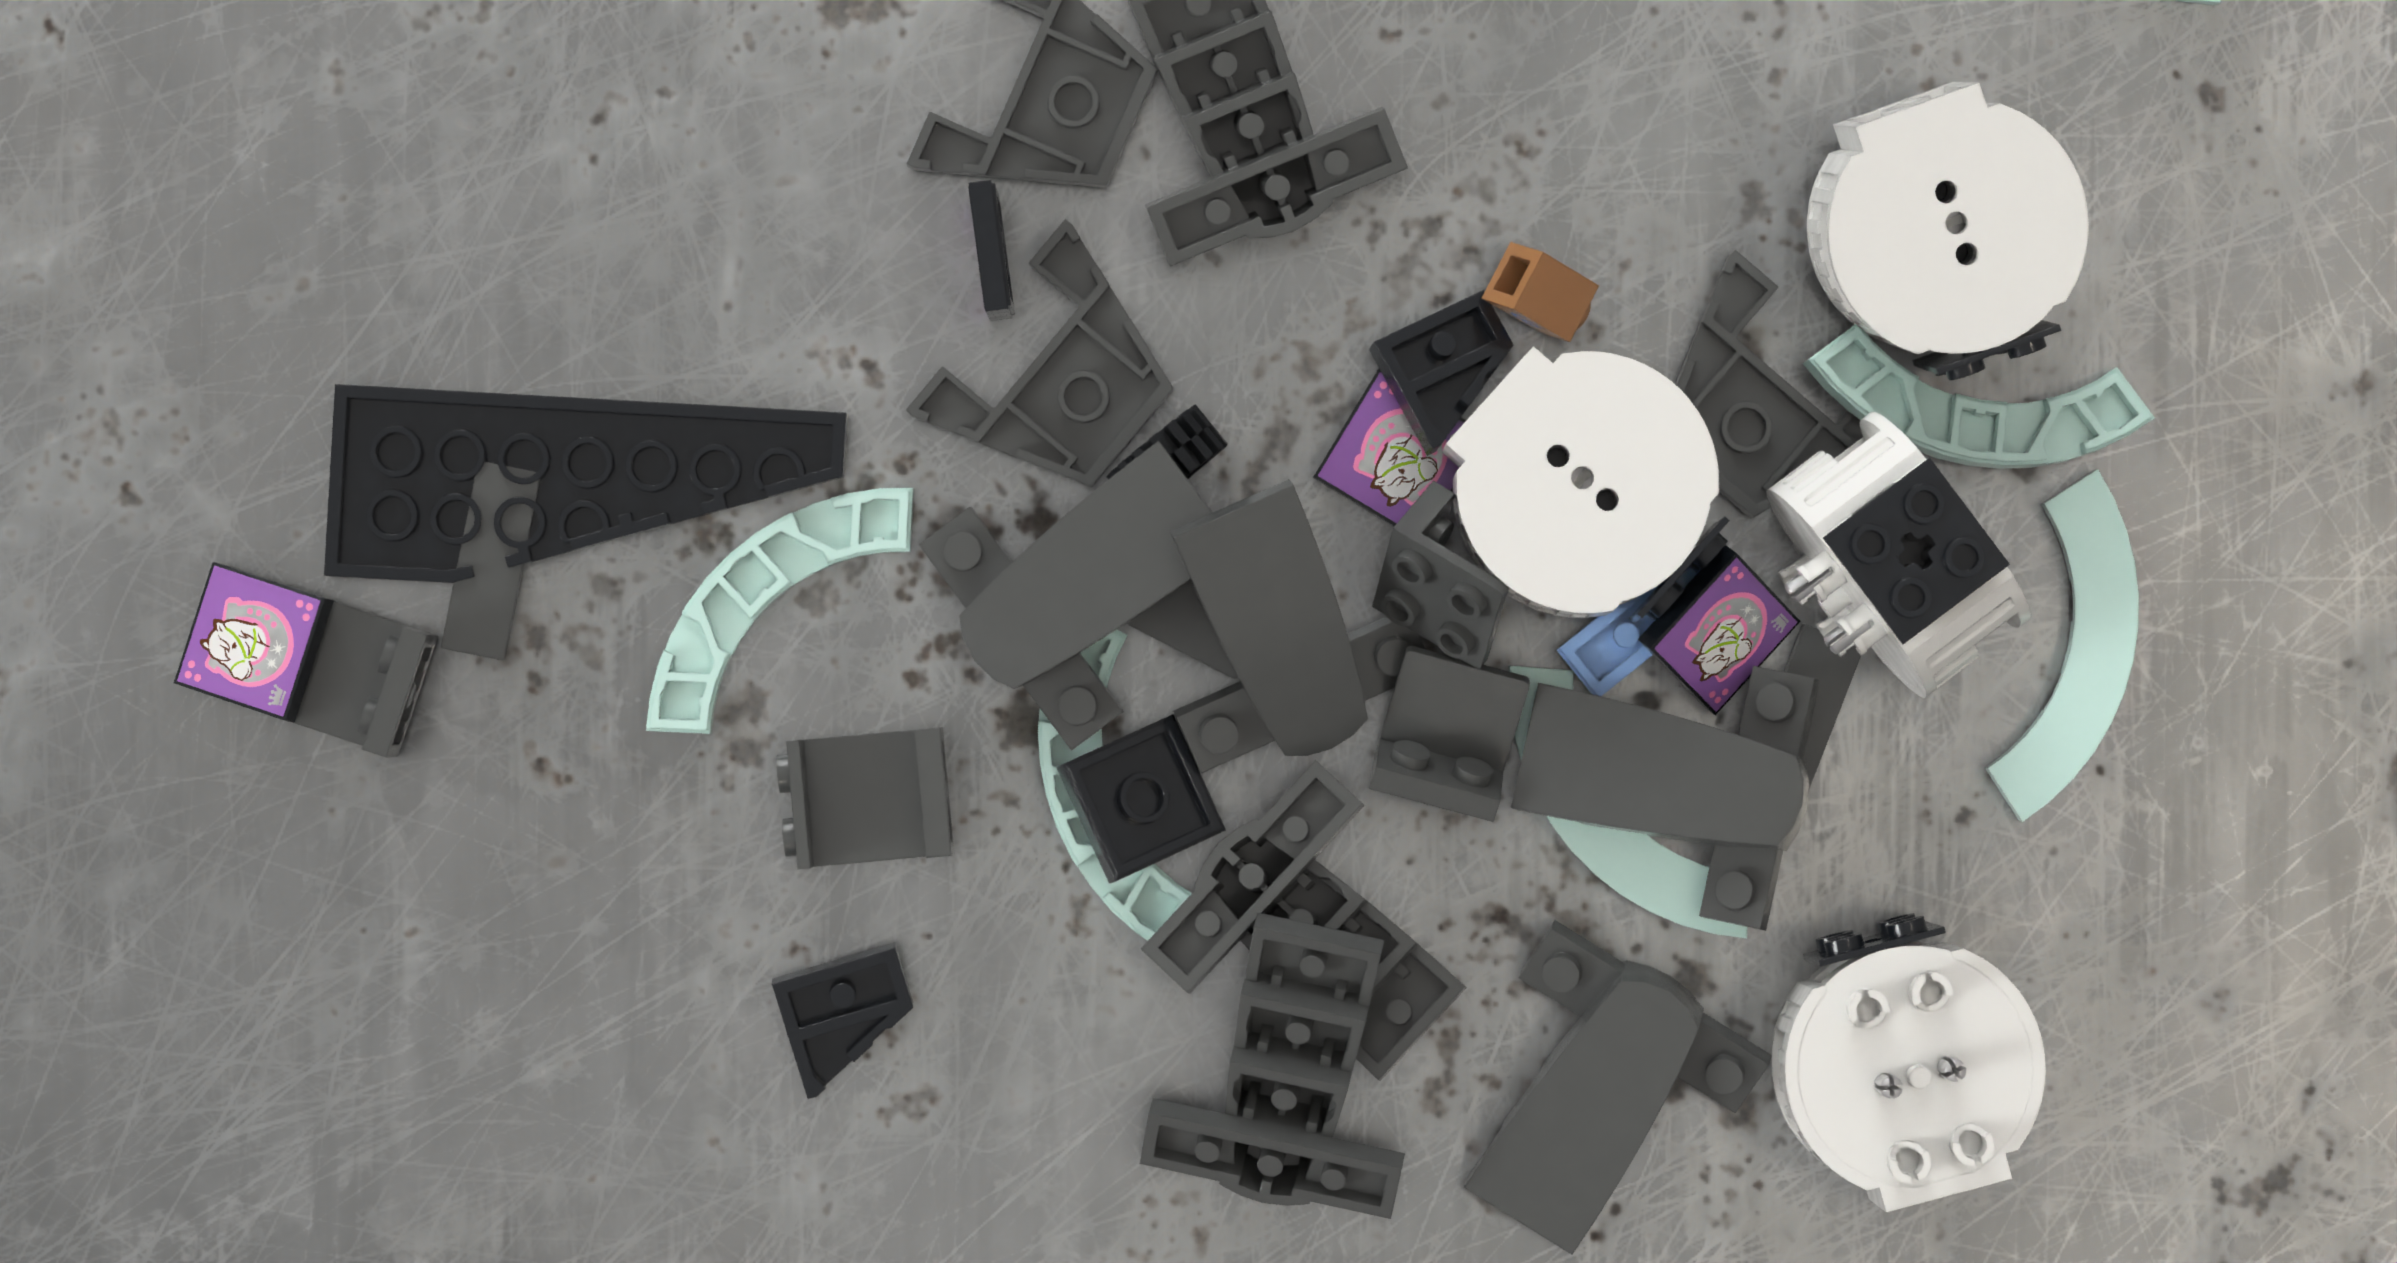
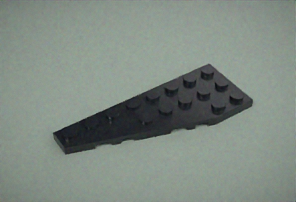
[324,384,848,583]

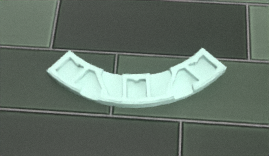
[1802,324,2155,469]
[1985,469,2139,822]
[646,488,914,734]
[1038,629,1192,941]
[1508,666,1747,939]

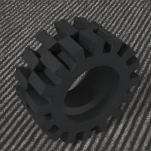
[1106,404,1228,479]

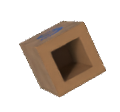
[1481,242,1599,342]

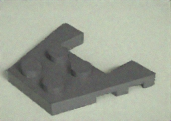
[907,0,1158,188]
[906,219,1174,487]
[1675,249,1863,519]

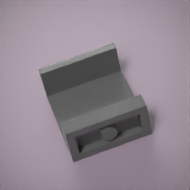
[776,727,954,870]

